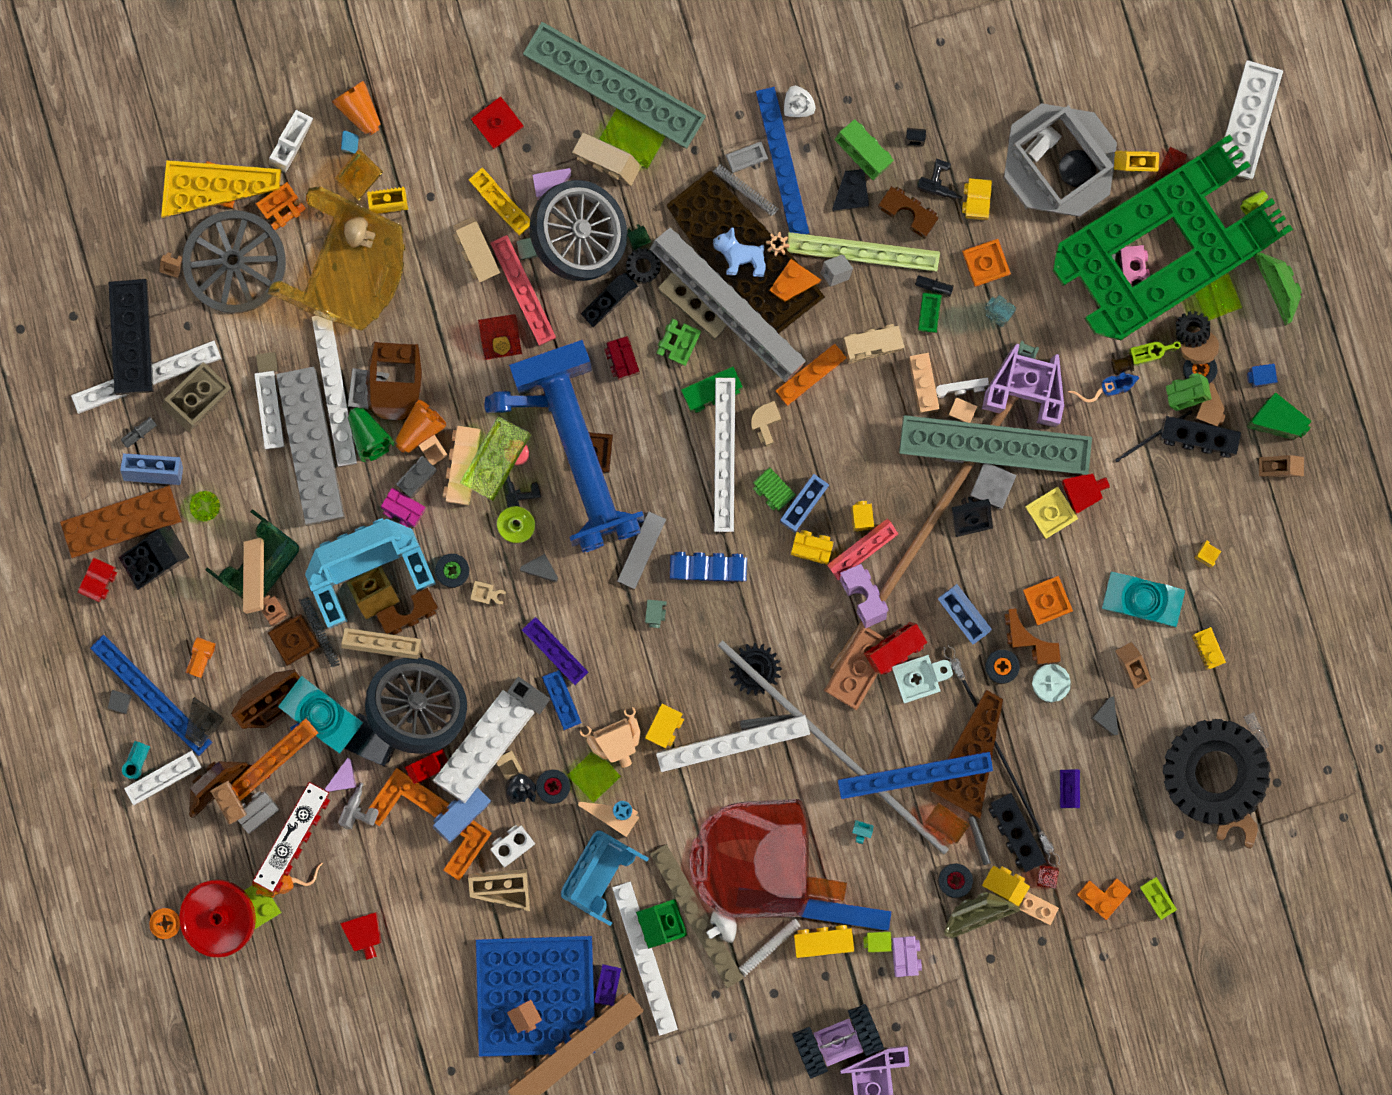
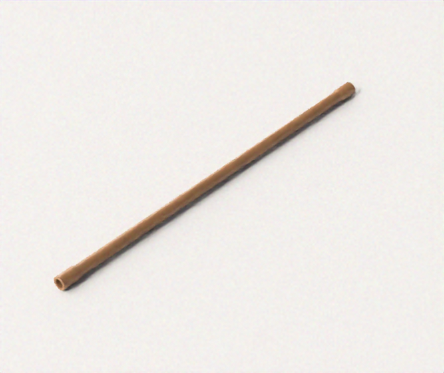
[830,395,1019,671]

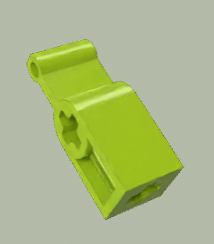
[1128,341,1181,367]

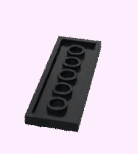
[108,279,154,395]

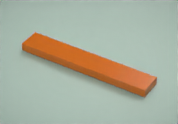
[231,719,318,801]

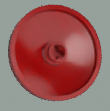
[179,879,256,958]

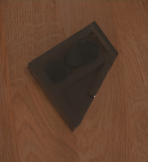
[185,697,224,748]

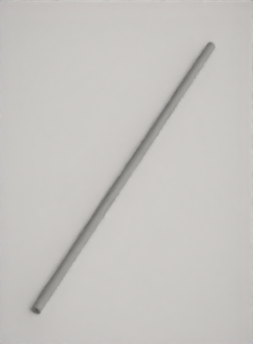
[718,640,949,855]

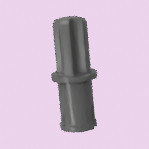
[121,417,157,448]

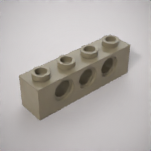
[658,272,728,340]

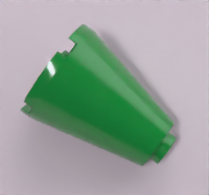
[348,408,394,462]

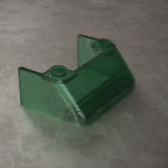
[205,509,299,599]

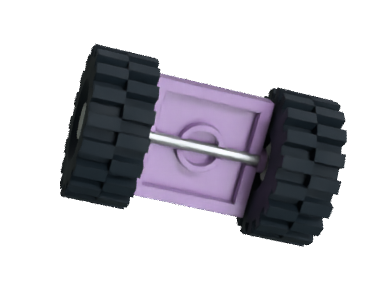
[792,1003,884,1079]

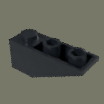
[580,272,639,327]

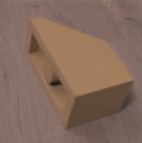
[1194,383,1226,427]
[1259,455,1304,477]
[1115,642,1152,689]

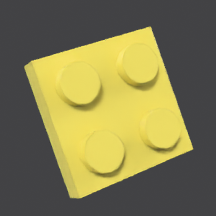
[1025,487,1078,539]

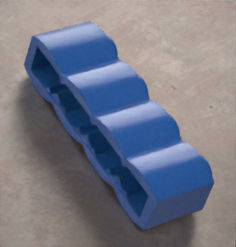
[670,552,747,582]

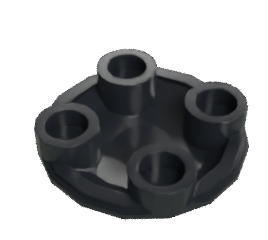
[1059,150,1097,187]

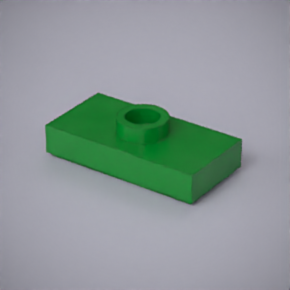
[918,293,942,333]

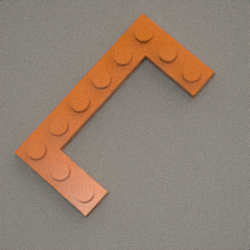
[365,768,492,881]

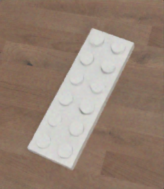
[1222,60,1283,180]
[433,690,534,803]

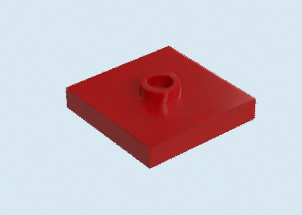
[471,96,524,150]

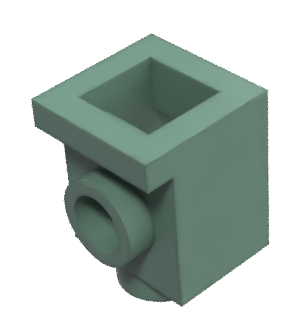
[645,599,667,628]

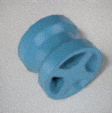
[613,801,632,820]

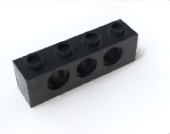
[1159,416,1241,458]
[988,793,1046,873]

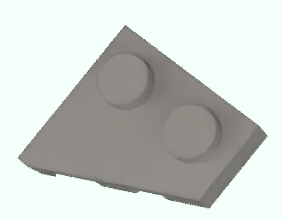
[347,368,389,409]

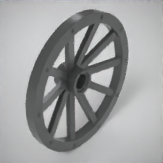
[182,210,286,313]

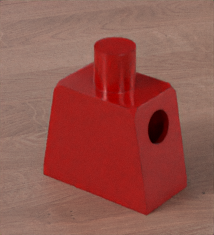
[1061,473,1110,515]
[340,912,382,960]

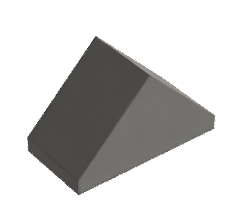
[520,554,558,582]
[1091,696,1118,736]

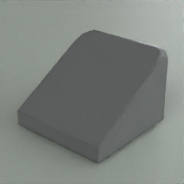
[108,690,132,714]

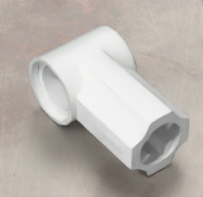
[1025,126,1062,163]

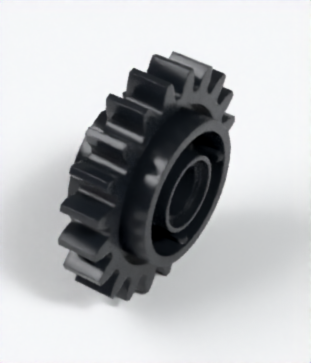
[729,643,782,696]

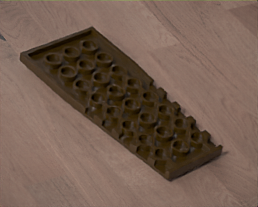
[667,170,825,334]

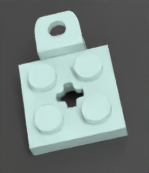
[892,655,953,704]

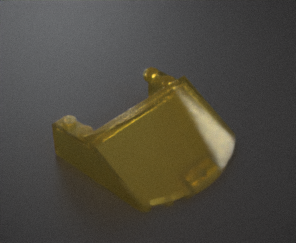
[268,186,405,331]

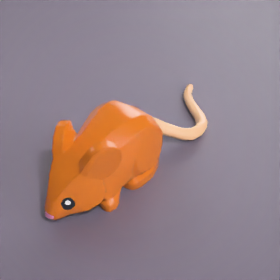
[256,863,323,898]

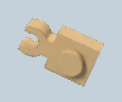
[470,581,506,605]

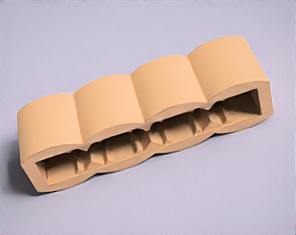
[443,426,481,506]

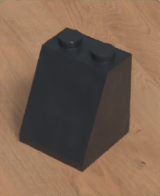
[344,713,396,767]

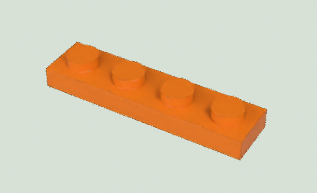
[775,344,847,406]

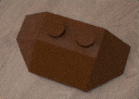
[231,669,300,729]
[189,761,251,818]

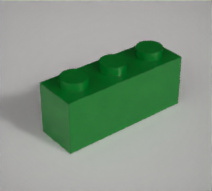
[681,366,743,413]

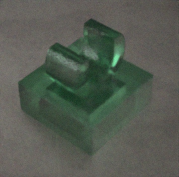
[627,224,651,250]

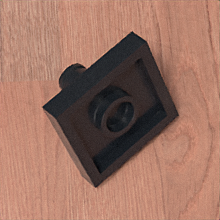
[951,497,993,537]

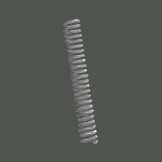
[713,164,779,216]

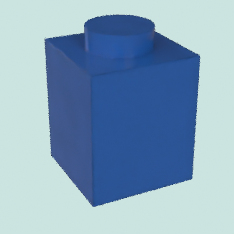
[1247,363,1278,388]

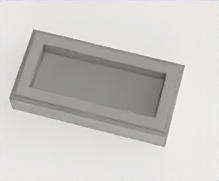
[726,142,768,173]

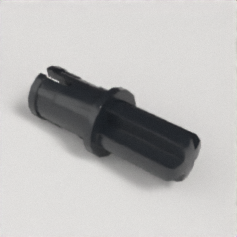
[915,275,954,297]

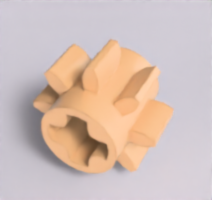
[766,232,790,257]

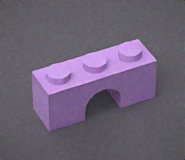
[840,564,888,628]

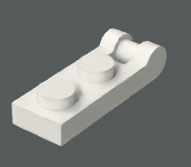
[936,378,989,399]

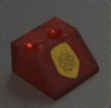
[478,314,522,360]

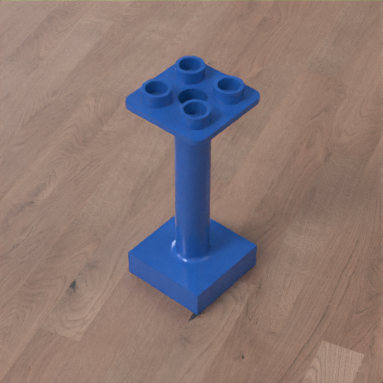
[509,340,645,553]

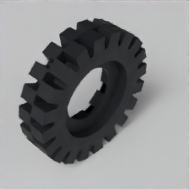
[1163,719,1271,826]

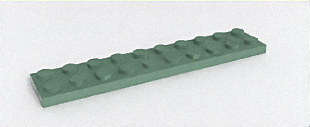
[523,22,706,149]
[899,415,1092,475]

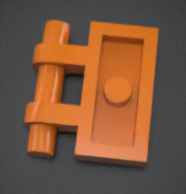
[256,182,306,230]

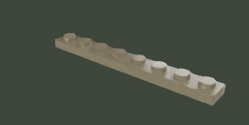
[650,844,744,988]

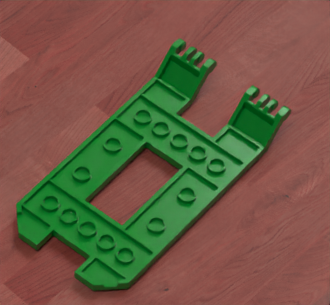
[1052,134,1294,341]

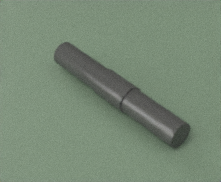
[967,816,991,865]

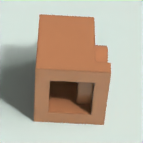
[261,595,289,626]

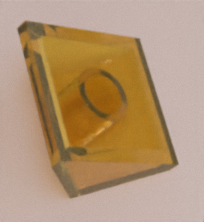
[335,149,383,200]

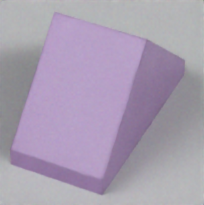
[325,758,356,792]

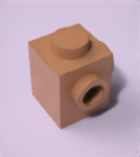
[507,1000,542,1033]

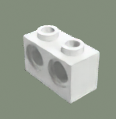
[491,825,536,868]

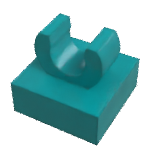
[852,820,874,844]

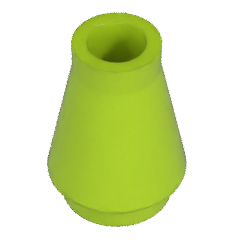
[1240,190,1268,215]

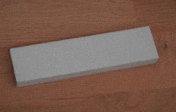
[617,512,666,589]

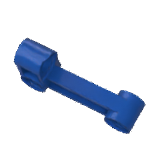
[484,391,551,413]

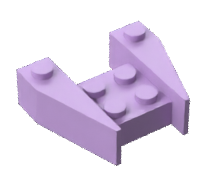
[982,344,1064,428]
[841,1045,910,1095]

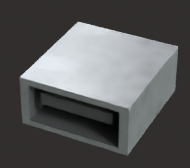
[970,463,1016,510]

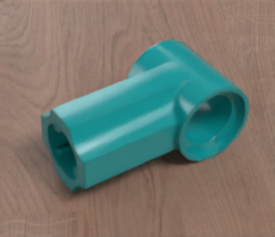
[122,741,151,780]

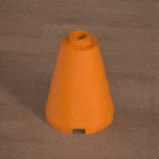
[332,81,381,136]
[395,400,446,453]

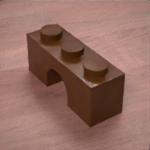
[878,186,939,239]
[376,588,439,635]

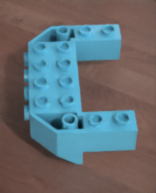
[305,518,436,629]

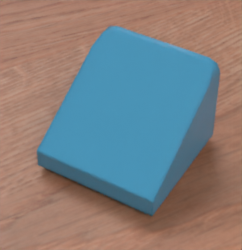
[341,131,359,154]

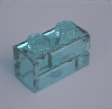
[985,295,1016,328]

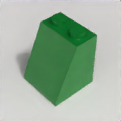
[1246,392,1311,440]

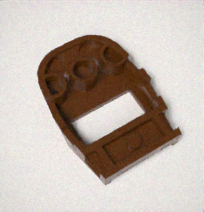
[366,342,422,420]

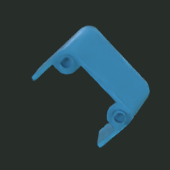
[561,831,649,926]

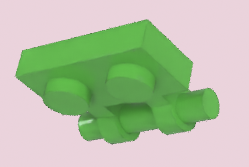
[656,319,701,367]

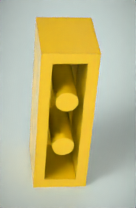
[793,925,854,958]

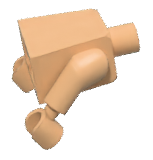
[580,707,640,768]

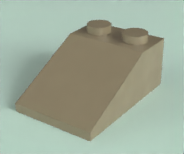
[162,362,231,433]

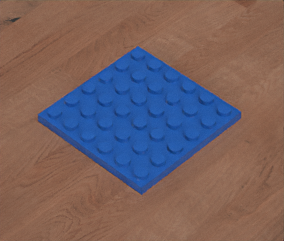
[476,936,595,1057]

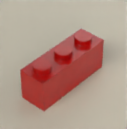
[864,622,928,675]

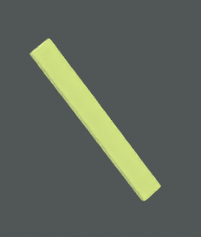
[786,232,940,271]

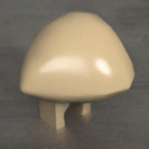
[344,217,375,248]

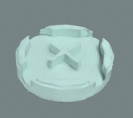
[1032,664,1071,702]

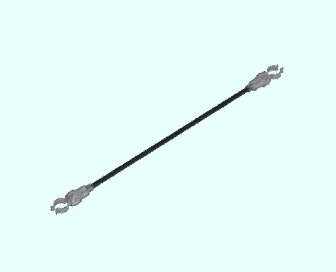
[943,645,1060,866]

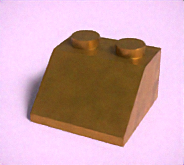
[346,566,400,620]

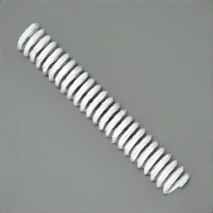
[739,919,801,977]

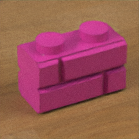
[381,488,426,528]

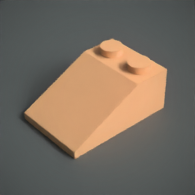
[578,802,639,837]

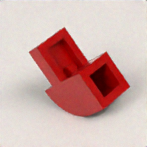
[405,749,448,784]

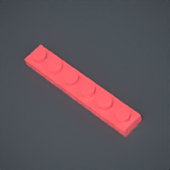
[490,235,556,346]

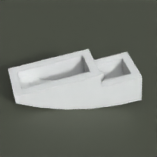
[269,110,313,173]

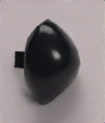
[505,773,536,804]

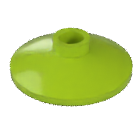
[497,506,535,543]

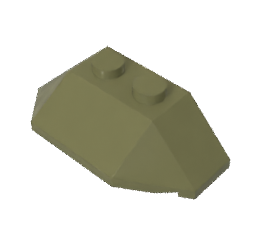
[944,892,1021,939]

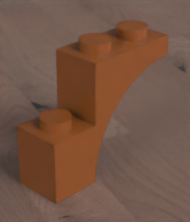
[1004,608,1061,665]

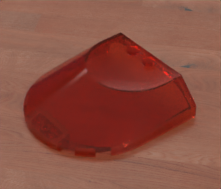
[689,799,809,919]

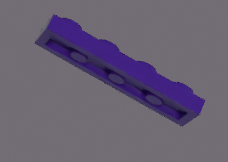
[522,617,589,685]

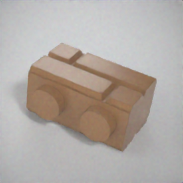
[210,780,247,825]

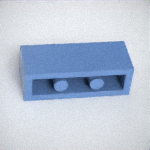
[120,453,183,485]
[780,474,829,533]
[938,584,992,644]
[433,787,491,844]

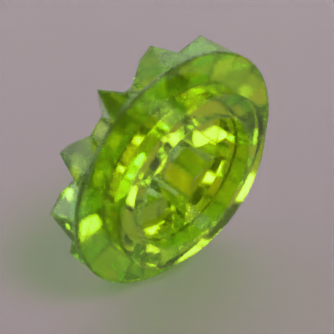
[189,491,221,522]

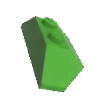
[1254,252,1302,326]

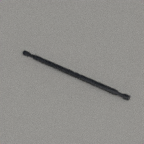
[1115,410,1193,463]

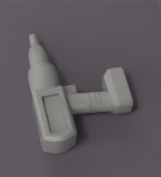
[338,783,379,829]

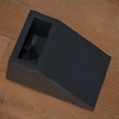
[118,525,190,590]

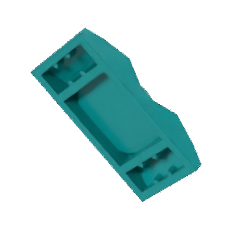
[1102,572,1185,627]
[278,676,364,753]

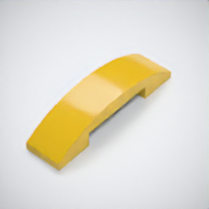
[469,167,530,236]

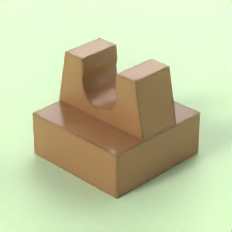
[160,252,182,278]

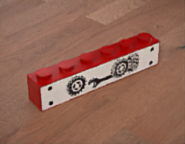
[252,782,331,897]

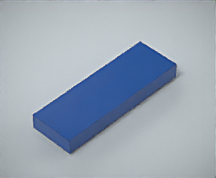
[542,670,582,730]

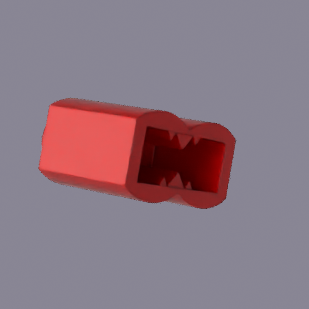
[77,558,118,602]

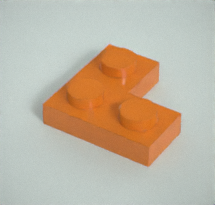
[1077,878,1131,920]

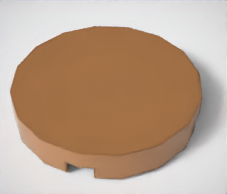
[1181,330,1219,364]

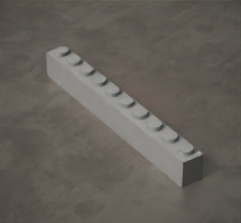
[650,228,806,382]

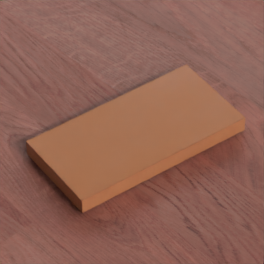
[824,625,885,710]

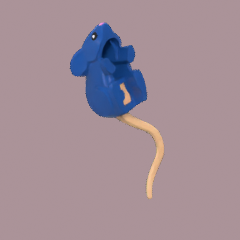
[1068,373,1139,403]

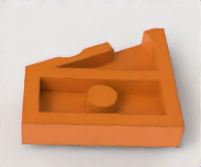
[769,259,821,302]

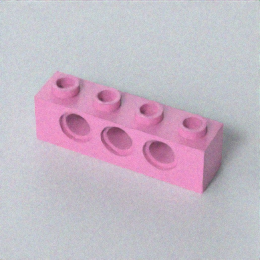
[1119,245,1150,286]

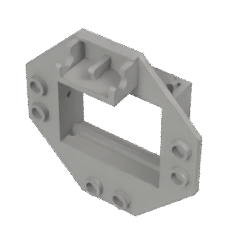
[1003,103,1117,217]

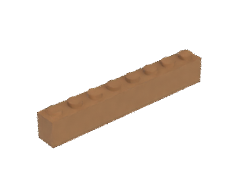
[508,992,644,1095]

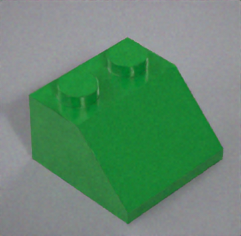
[636,899,688,949]

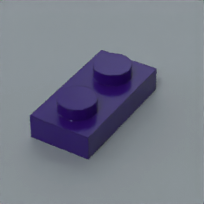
[1060,769,1080,808]
[595,964,621,1006]

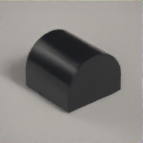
[905,128,926,147]

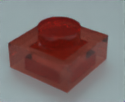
[1037,866,1059,888]

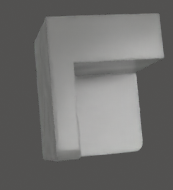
[820,255,853,287]

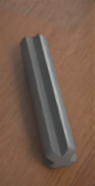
[740,714,794,730]

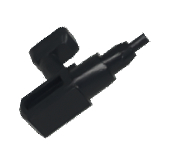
[917,159,963,200]
[502,467,541,508]

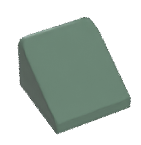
[517,238,538,260]

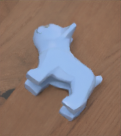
[713,228,766,277]

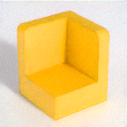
[1194,540,1221,568]

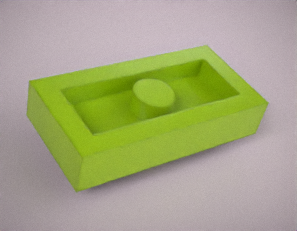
[1139,877,1177,920]

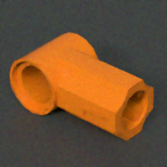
[185,637,216,678]

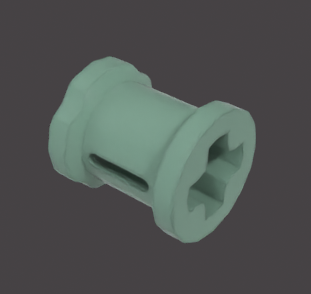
[1017,340,1039,359]

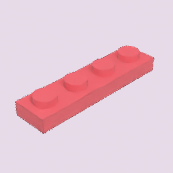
[827,518,898,580]

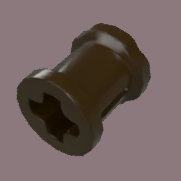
[1111,354,1134,376]

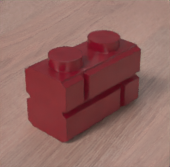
[604,336,640,381]

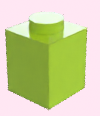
[863,931,892,952]

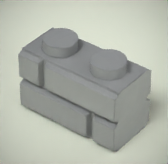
[238,791,280,834]

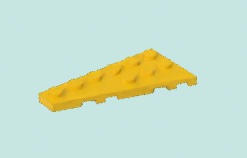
[161,160,281,218]

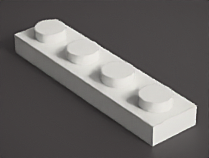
[255,371,285,450]
[124,751,202,805]

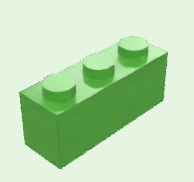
[834,119,894,181]

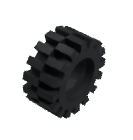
[626,248,661,284]
[1176,311,1210,348]

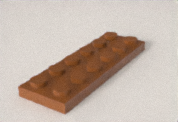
[60,485,182,559]

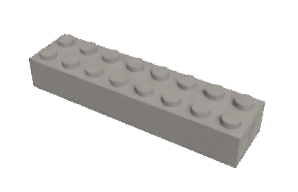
[276,367,345,526]

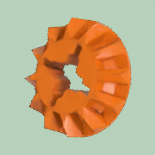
[149,908,180,939]

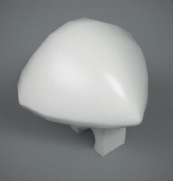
[784,85,816,117]
[706,910,737,943]

